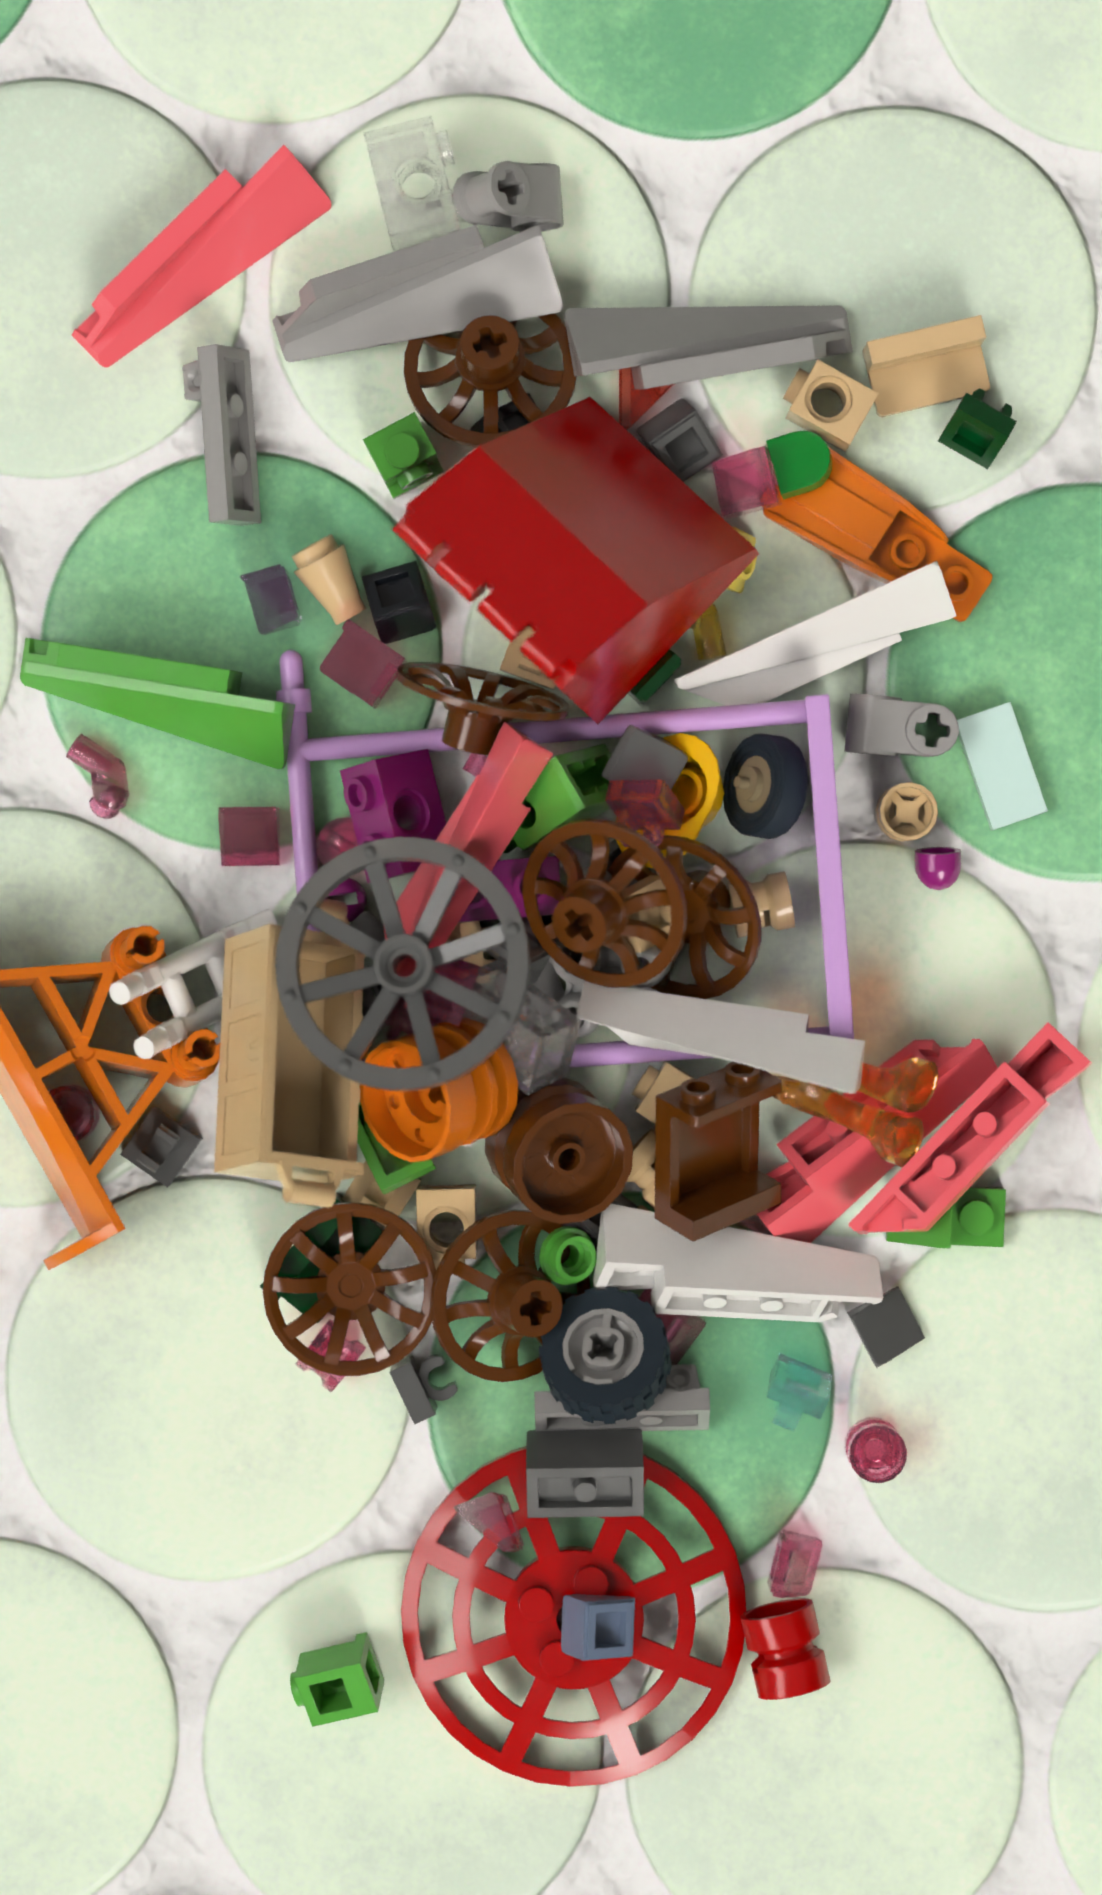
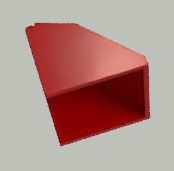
[392,397,759,724]

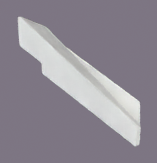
[674,561,956,706]
[577,982,865,1093]
[593,1204,883,1322]

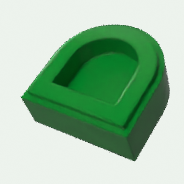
[766,431,833,499]

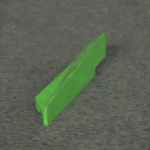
[20,638,295,769]

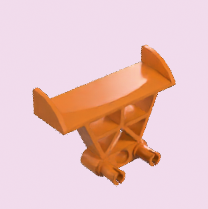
[0,926,220,1270]

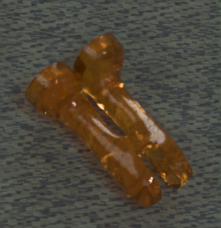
[773,1058,938,1167]

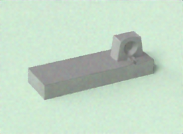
[182,344,261,526]
[534,1364,710,1431]

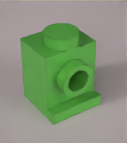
[363,412,444,499]
[290,1632,385,1727]

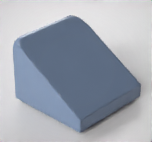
[561,1594,635,1661]

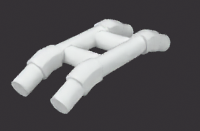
[110,909,278,1059]

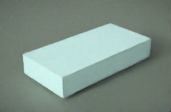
[957,702,1048,830]

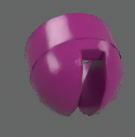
[915,847,961,890]
[326,878,367,922]

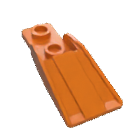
[763,447,992,622]

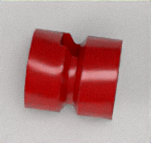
[740,1598,831,1700]

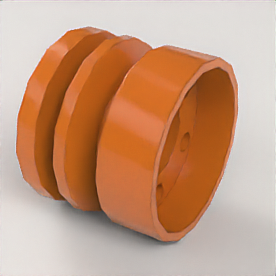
[359,1017,518,1162]

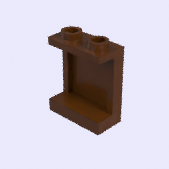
[655,1062,782,1242]

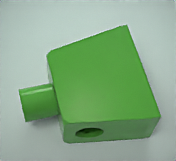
[503,743,633,853]

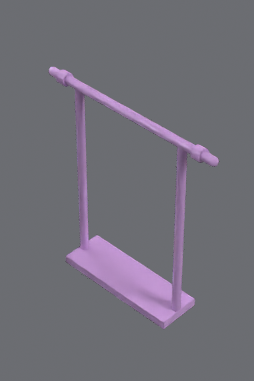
[276,650,854,1072]

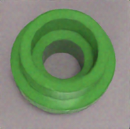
[539,1226,597,1285]

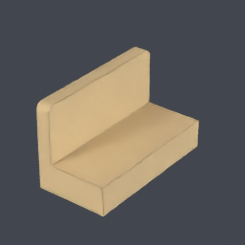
[862,315,990,417]

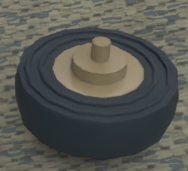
[723,733,808,839]

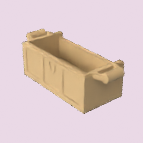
[214,899,365,1208]

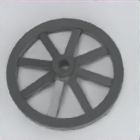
[275,837,531,1092]

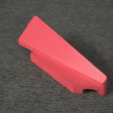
[72,145,332,368]
[383,722,553,977]
[848,1022,1092,1234]
[756,1039,997,1243]

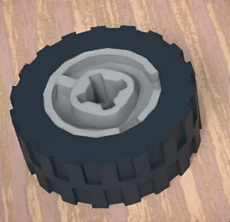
[539,1287,672,1424]

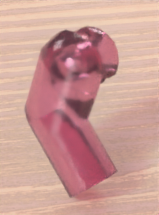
[66,733,129,819]

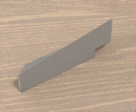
[272,224,563,362]
[564,305,853,390]

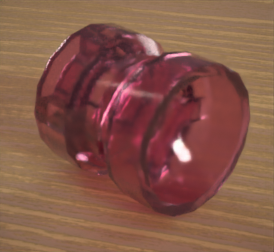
[844,1417,907,1483]

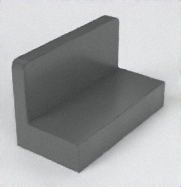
[526,1429,644,1518]

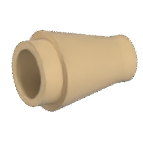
[291,534,366,625]

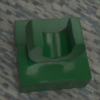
[938,388,1017,470]

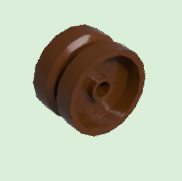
[485,1075,633,1224]

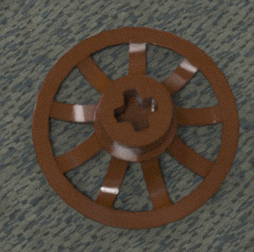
[404,313,577,448]
[396,662,569,755]
[522,818,687,987]
[607,835,761,999]
[263,1202,436,1376]
[430,1210,590,1382]

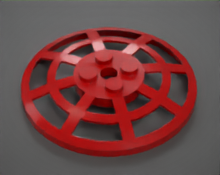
[401,1446,747,1787]

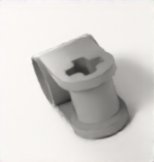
[453,161,564,232]
[844,694,959,757]

